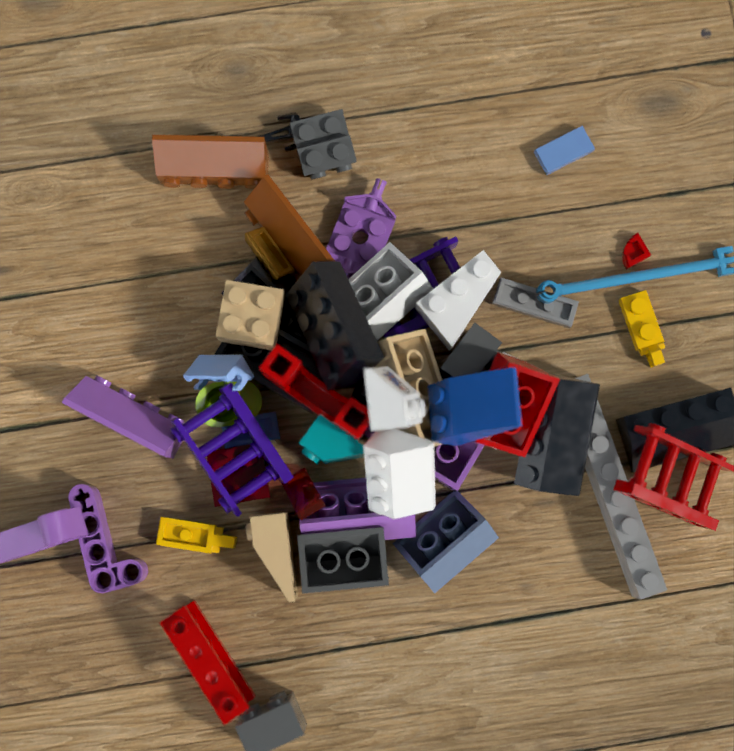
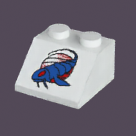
[364,366,425,431]

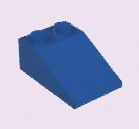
[428,367,522,446]

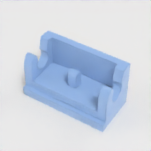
[183,355,254,391]

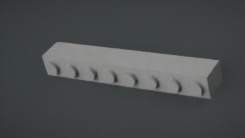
[575,374,667,600]

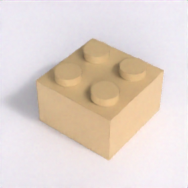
[216,280,285,350]

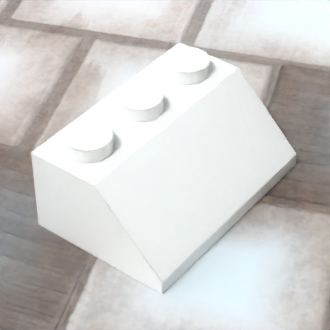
[348,242,433,340]
[364,429,436,519]

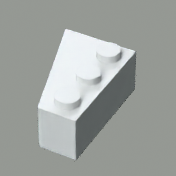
[415,250,501,351]

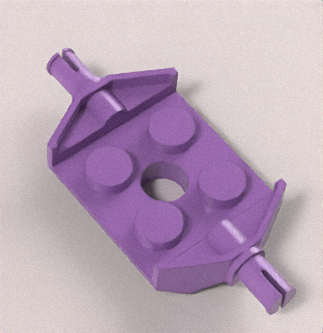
[326,178,396,279]

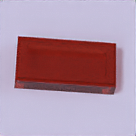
[281,467,326,520]

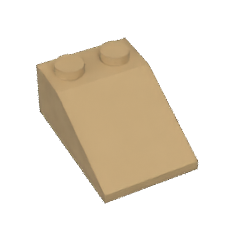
[246,513,298,602]

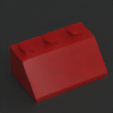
[475,352,560,457]

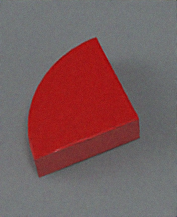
[622,232,652,270]

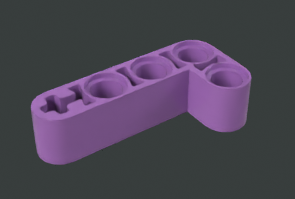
[68,484,148,593]
[0,507,88,564]

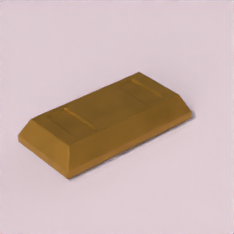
[244,227,295,279]

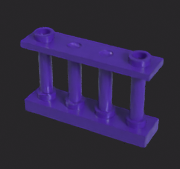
[382,236,461,339]
[170,382,294,517]

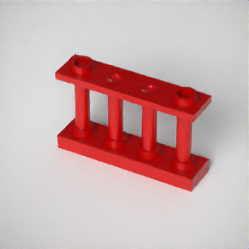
[613,423,734,531]
[159,600,256,725]

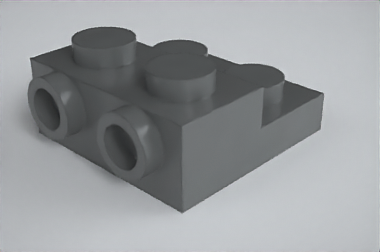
[290,109,357,180]

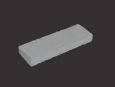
[492,278,579,329]

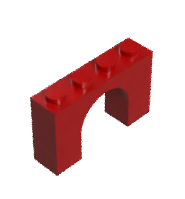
[259,344,370,442]

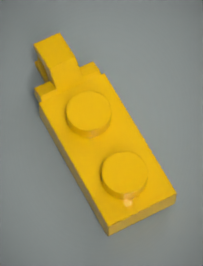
[619,290,665,368]
[155,517,237,554]

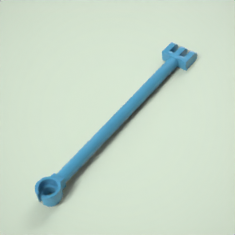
[536,246,734,304]

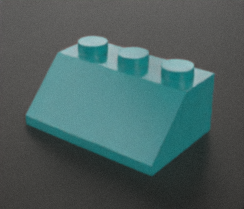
[299,414,364,465]

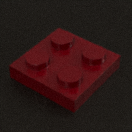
[207,444,271,507]

